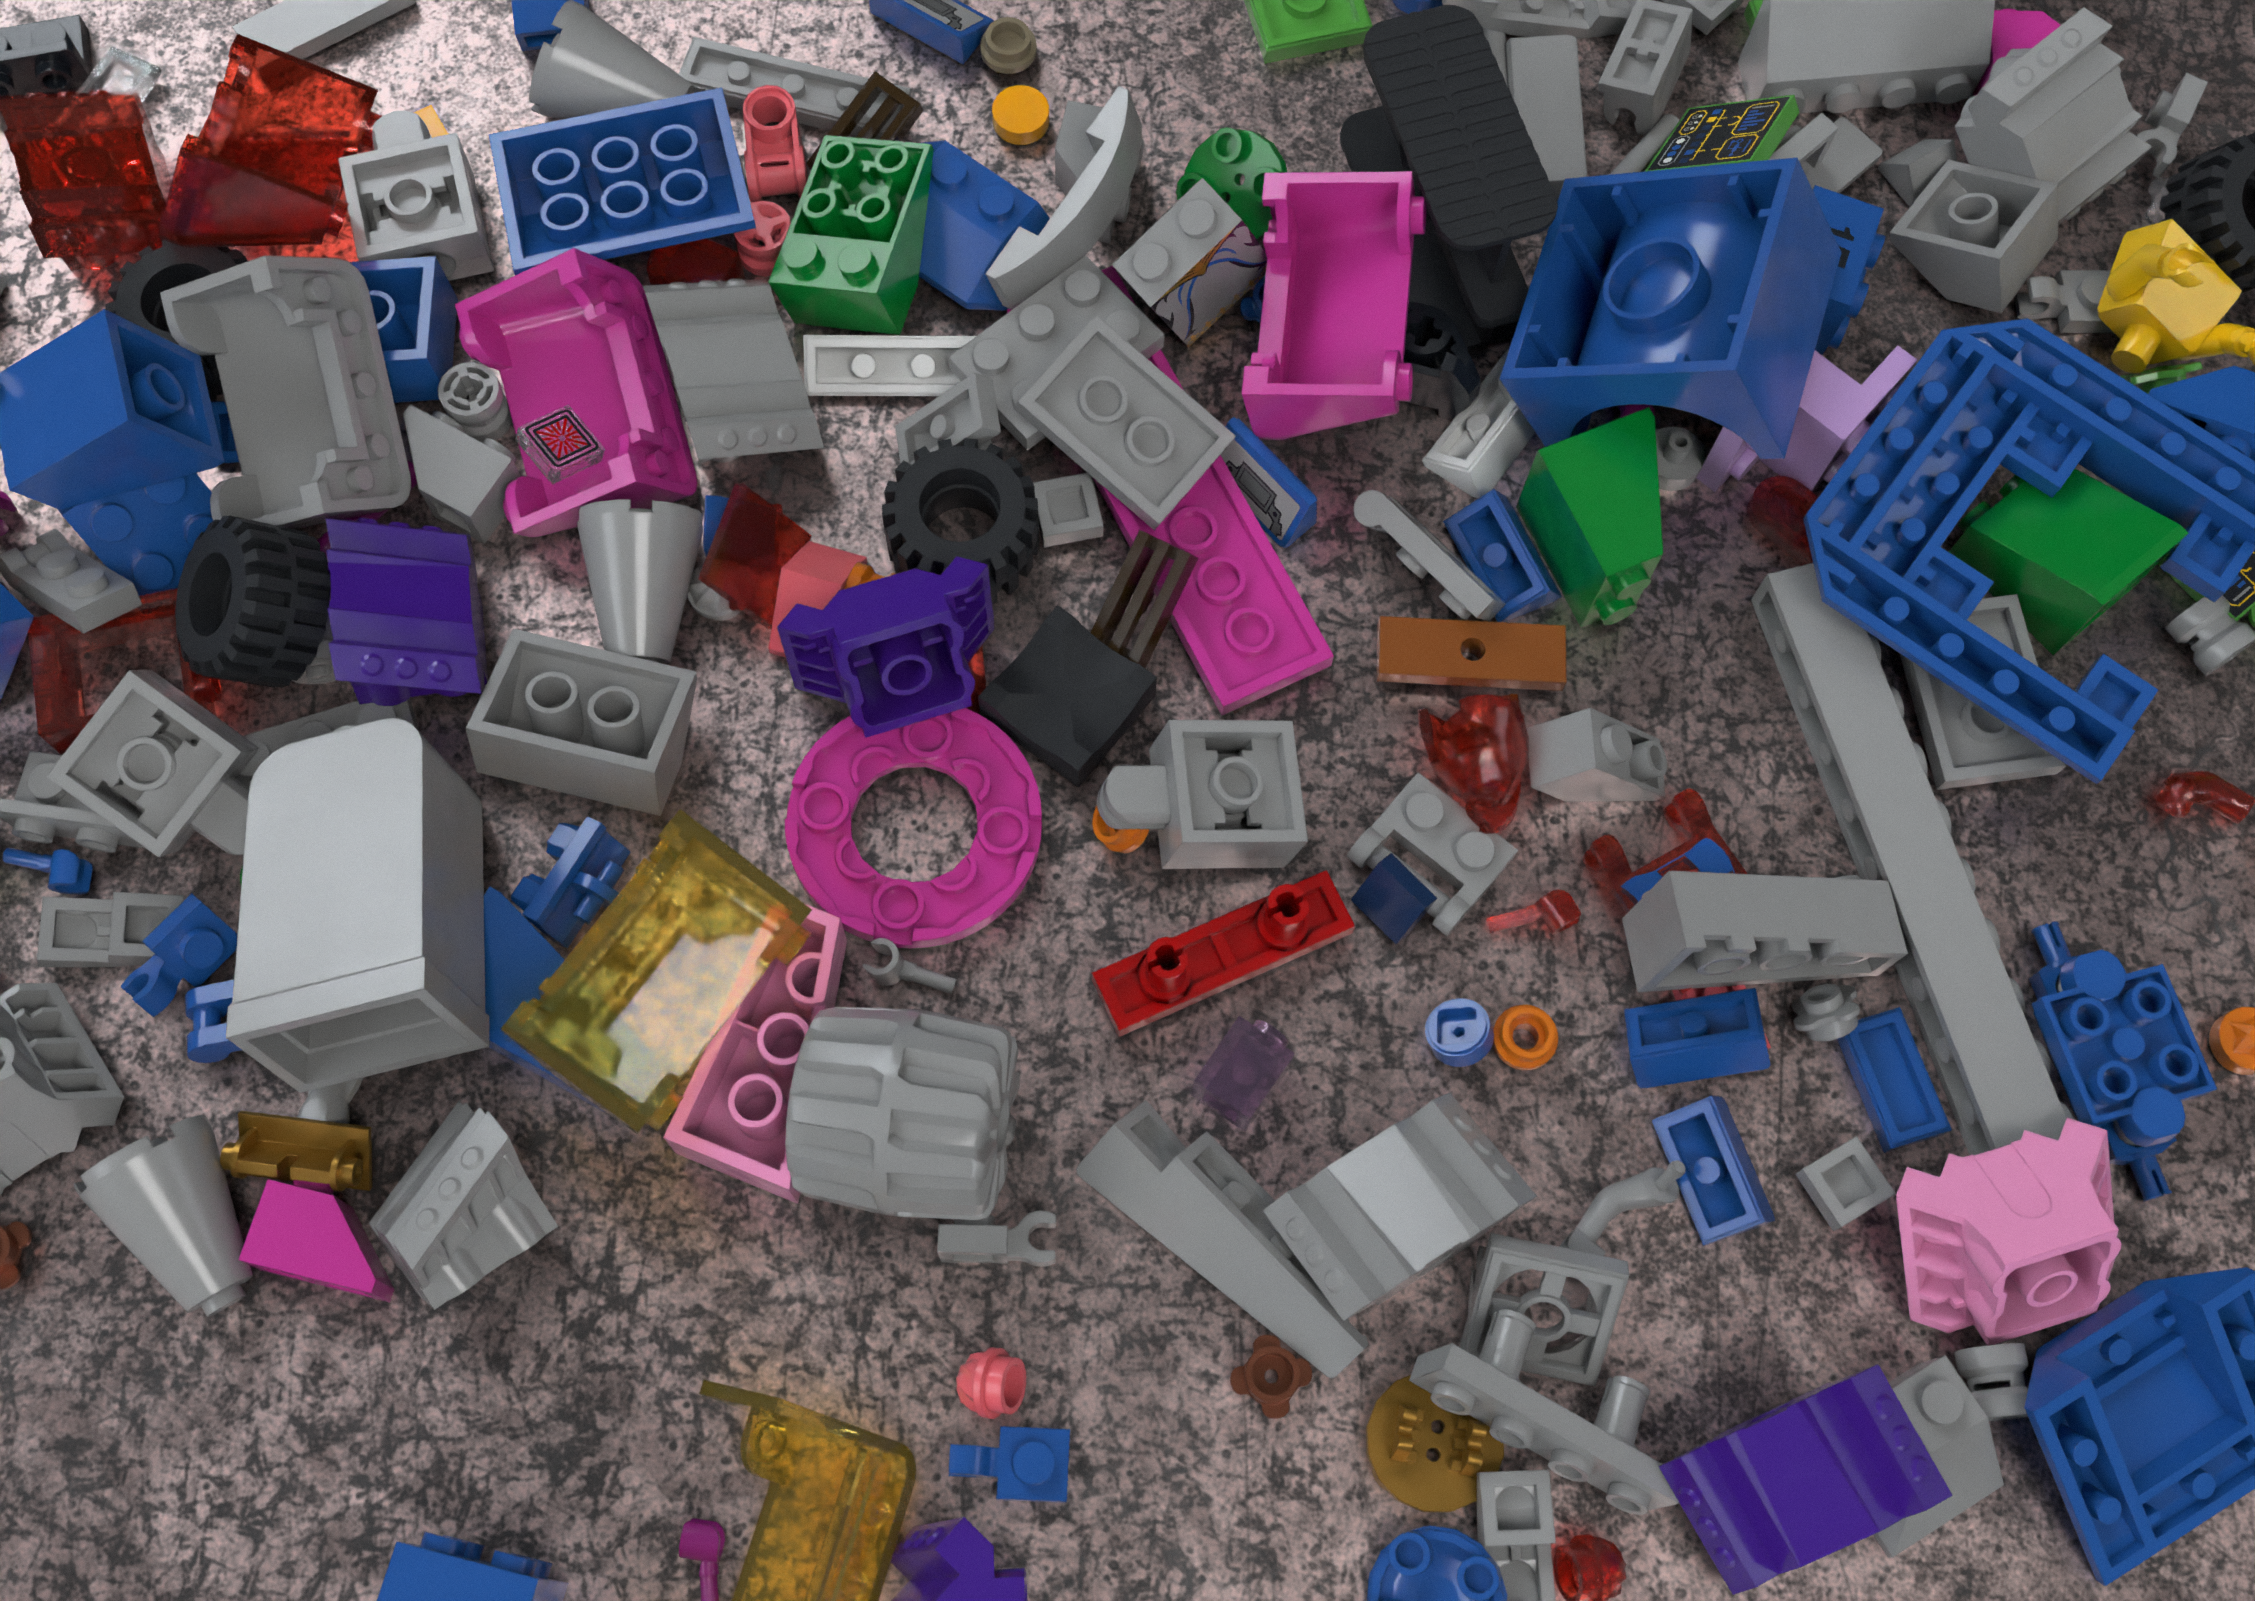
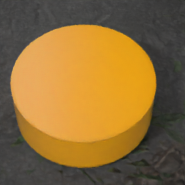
[992,85,1049,145]

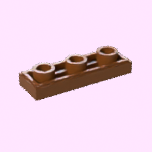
[1377,616,1567,691]

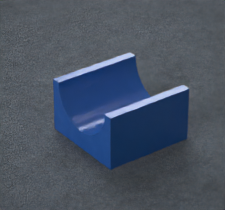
[1500,157,1842,459]

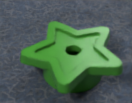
[2120,361,2203,394]

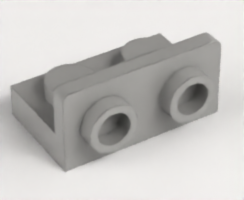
[0,751,143,852]

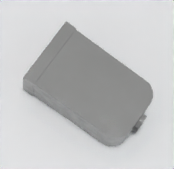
[226,718,489,1093]

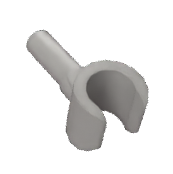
[862,938,957,994]

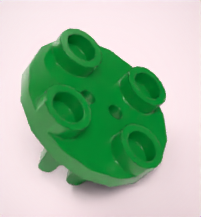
[1176,127,1287,242]

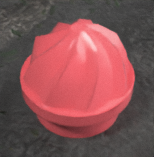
[956,1347,1026,1419]

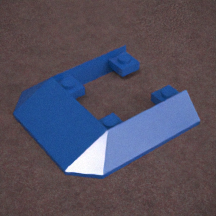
[1803,318,2255,784]

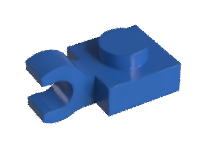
[121,893,238,1017]
[948,1426,1070,1503]

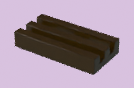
[806,71,923,170]
[1090,530,1199,669]

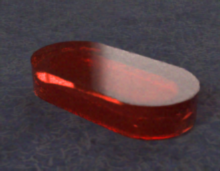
[1747,476,1818,566]

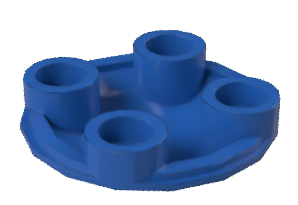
[1367,1525,1508,1601]

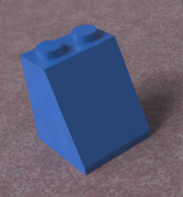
[0,309,224,510]

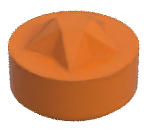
[2209,1007,2255,1075]

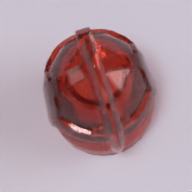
[1418,694,1530,834]

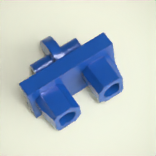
[511,816,631,949]

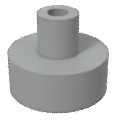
[1656,427,1705,491]

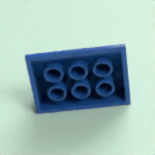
[489,87,756,275]

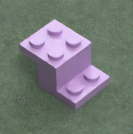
[1697,346,1917,497]

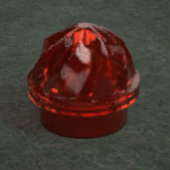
[1553,1534,1627,1601]

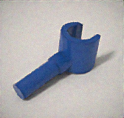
[3,847,93,895]

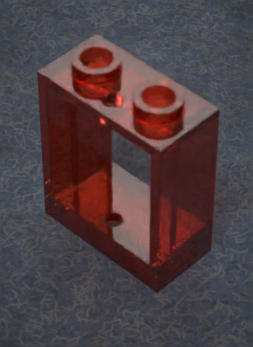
[28,588,222,755]

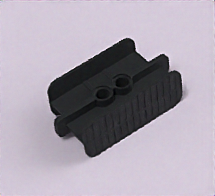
[1340,5,1558,350]

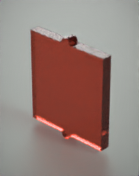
[698,483,812,629]

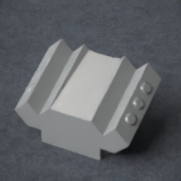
[1954,7,2152,226]
[643,279,824,463]
[0,983,124,1199]
[1262,1093,1537,1321]
[369,1101,558,1310]

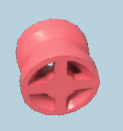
[734,200,791,277]

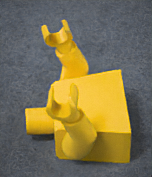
[2097,219,2255,374]

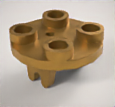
[1366,1375,1504,1512]

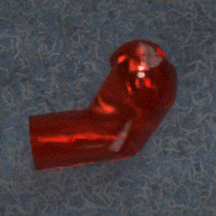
[2155,771,2255,824]

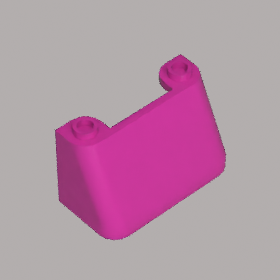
[1241,171,1426,440]
[455,248,697,538]

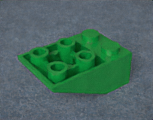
[768,135,934,335]

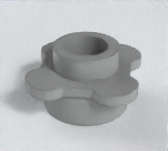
[1791,984,1860,1041]

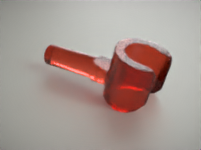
[1486,889,1581,935]

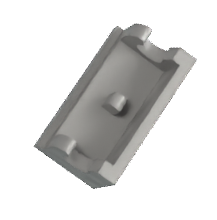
[1598,0,1693,136]

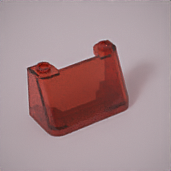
[158,33,383,248]

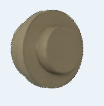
[980,17,1037,74]

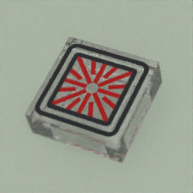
[515,404,605,485]

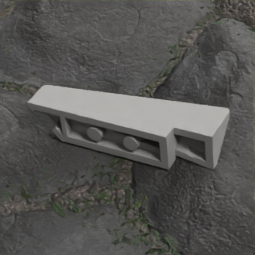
[1076,1100,1369,1378]

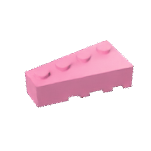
[663,894,847,1204]

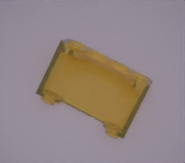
[501,809,812,1134]

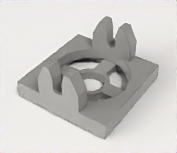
[1460,1233,1629,1386]

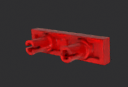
[1092,870,1355,1037]

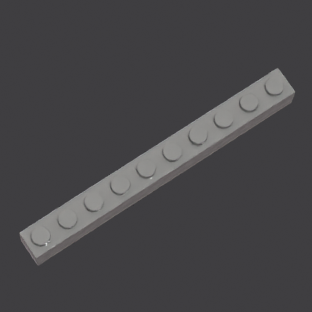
[1751,563,2074,1156]

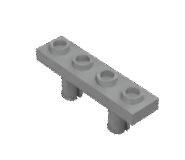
[1409,1309,1679,1515]

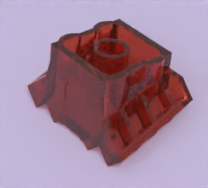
[0,90,187,272]

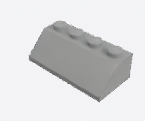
[1738,0,1995,114]

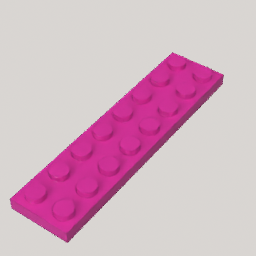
[1007,265,1334,716]

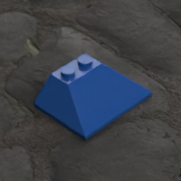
[2024,1267,2255,1586]

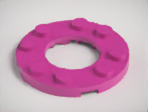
[785,708,1042,949]

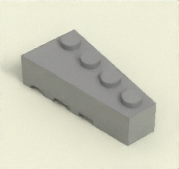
[1622,871,1908,992]

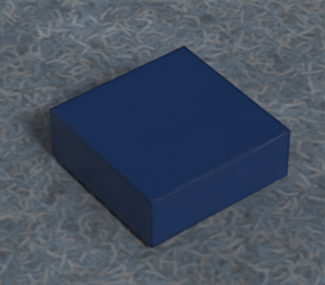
[1351,853,1437,944]

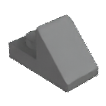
[895,372,1001,465]

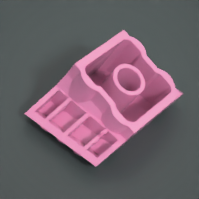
[1896,1118,2122,1345]

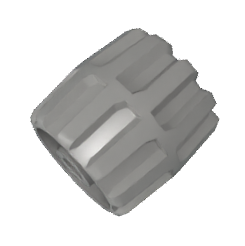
[785,1006,1020,1220]

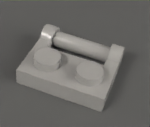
[1347,772,1518,936]

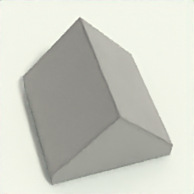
[1877,139,1957,207]

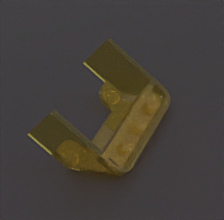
[699,1380,916,1601]

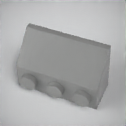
[466,629,697,816]

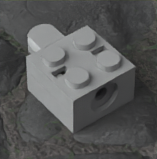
[338,110,494,281]
[46,669,260,857]
[1096,720,1308,869]

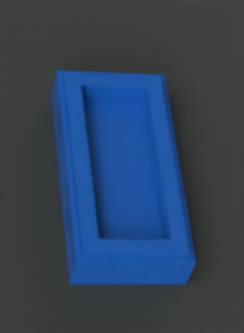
[1837,1007,1952,1153]

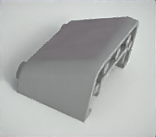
[160,255,411,529]

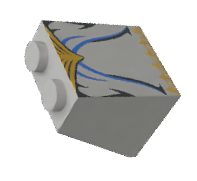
[1112,178,1267,347]

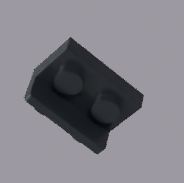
[0,15,94,103]

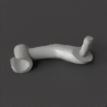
[1559,1160,1686,1281]

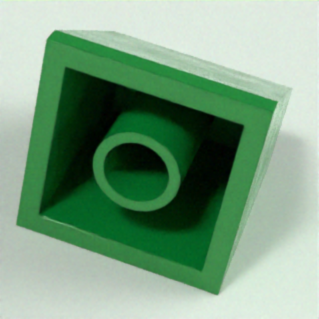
[1516,407,1663,628]
[1949,469,2189,656]

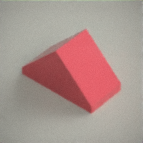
[768,541,867,658]

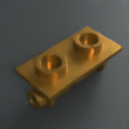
[220,1111,372,1191]

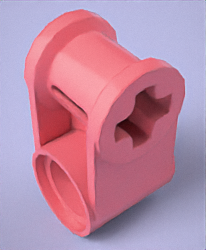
[743,85,808,202]

